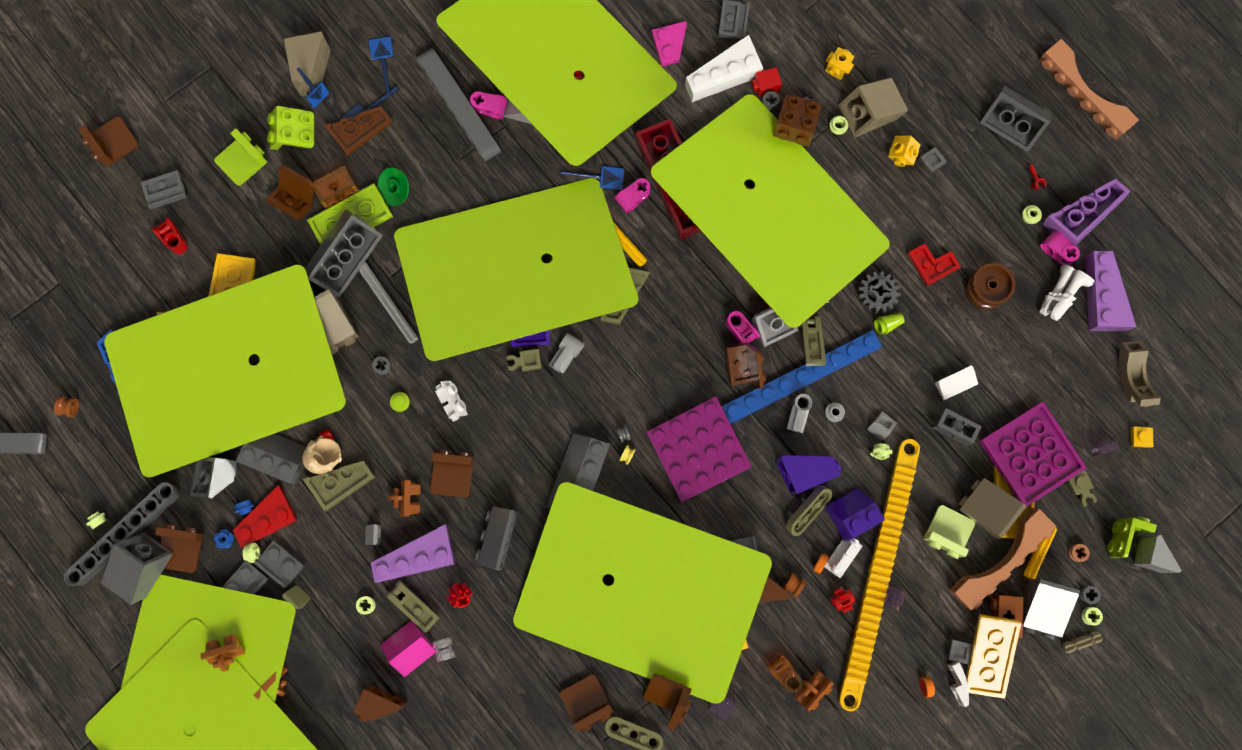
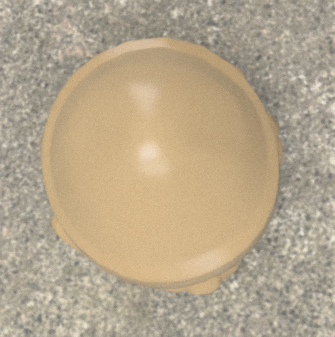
[302,436,342,474]

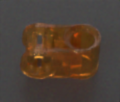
[766,653,803,693]

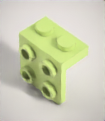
[923,505,975,559]

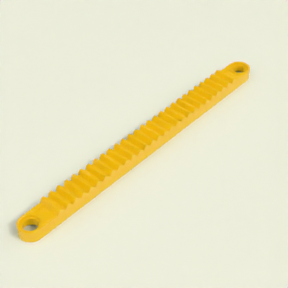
[838,439,920,711]

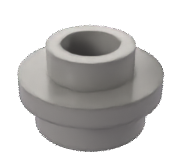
[825,403,845,422]

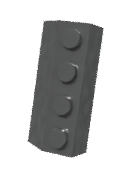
[305,209,383,298]
[546,433,610,509]

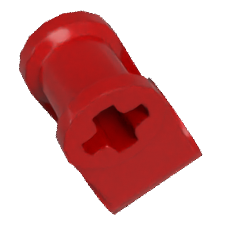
[151,217,188,255]

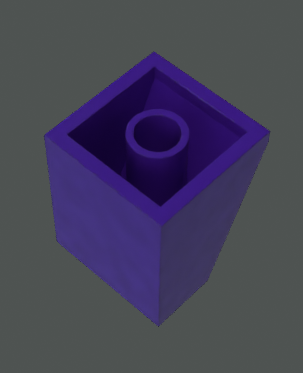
[775,455,841,496]

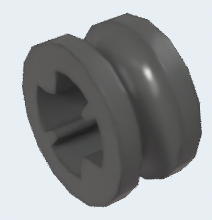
[762,91,780,110]
[372,357,391,375]
[616,424,631,443]
[1079,586,1101,604]

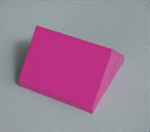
[380,620,437,677]

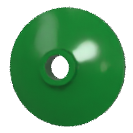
[378,168,409,206]

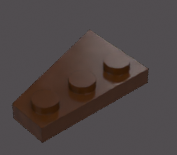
[324,106,393,156]

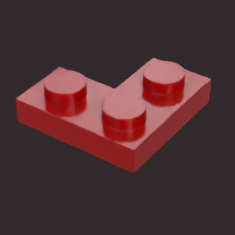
[907,244,961,287]

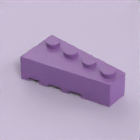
[1043,179,1130,246]
[1085,251,1136,331]
[371,524,457,583]

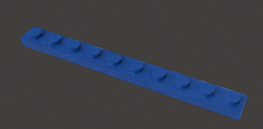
[722,330,882,424]

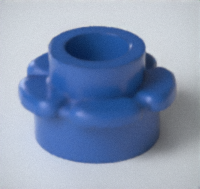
[234,500,254,516]
[214,529,234,549]

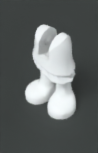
[1040,265,1094,321]

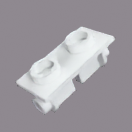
[435,381,468,422]
[824,538,862,578]

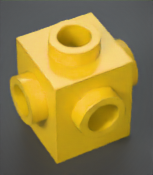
[825,47,854,80]
[888,136,920,167]

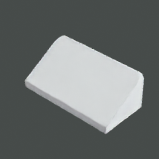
[935,366,978,401]

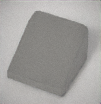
[868,411,897,441]
[365,524,381,545]

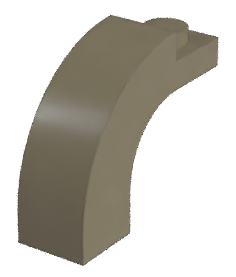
[1119,341,1161,407]

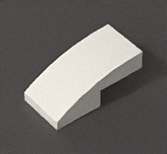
[947,661,969,707]

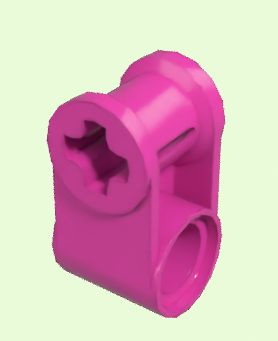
[470,91,508,119]
[615,178,651,213]
[1040,230,1080,266]
[725,311,760,344]

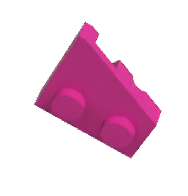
[652,21,687,67]

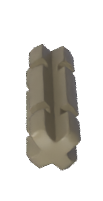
[1062,631,1102,653]

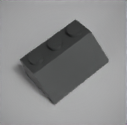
[980,86,1052,152]
[236,434,306,485]
[475,506,517,571]

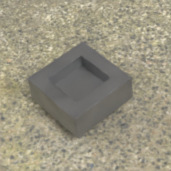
[919,147,947,174]
[947,639,972,664]

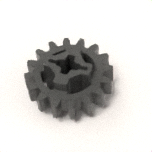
[858,271,901,313]

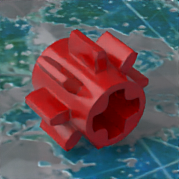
[446,583,473,608]
[830,587,855,613]

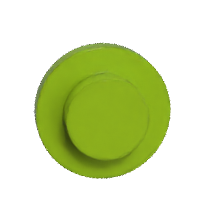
[390,392,410,412]

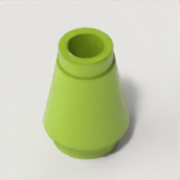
[874,313,904,335]

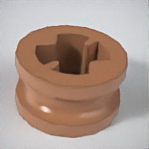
[1068,544,1090,562]

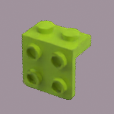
[267,106,314,150]
[214,129,267,186]
[1107,517,1157,558]

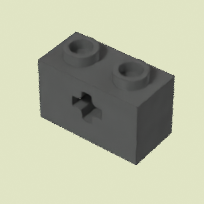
[932,408,982,446]

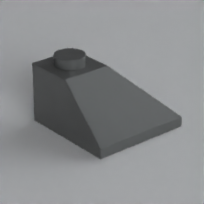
[190,457,237,498]

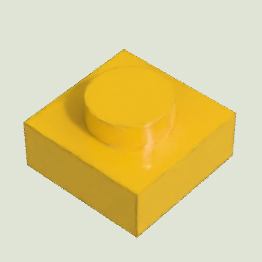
[1130,427,1153,448]

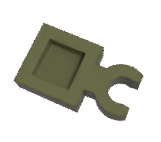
[506,349,542,372]
[1067,470,1097,507]

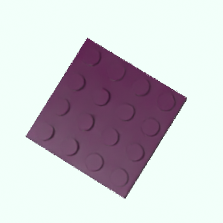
[647,397,752,502]
[979,402,1087,507]

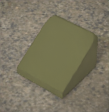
[282,585,311,609]

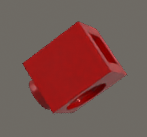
[751,67,782,97]

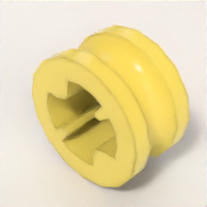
[619,445,636,465]

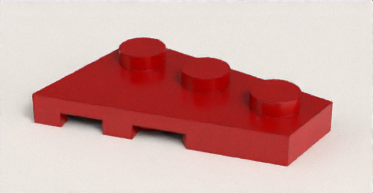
[233,485,297,548]

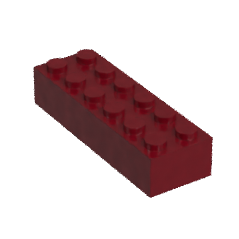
[635,118,702,240]

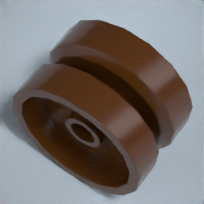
[965,263,1016,310]

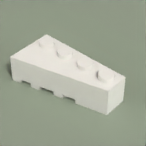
[685,35,763,102]

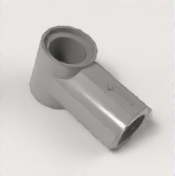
[549,333,585,374]
[786,394,812,434]

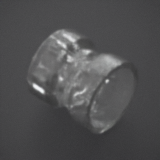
[432,637,456,662]

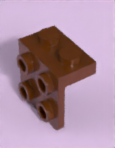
[773,94,822,146]
[78,116,139,167]
[267,165,314,221]
[725,343,766,389]
[430,450,474,498]
[155,524,204,573]
[560,674,613,732]
[643,674,692,730]

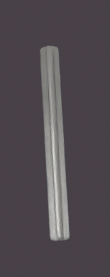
[359,262,418,344]

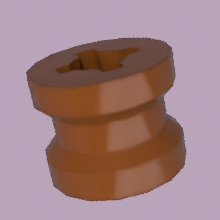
[54,396,79,418]
[782,573,806,598]

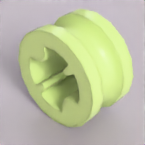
[356,596,376,615]
[1081,607,1103,626]

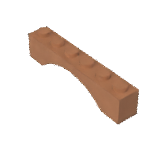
[1039,39,1139,141]
[949,507,1056,610]

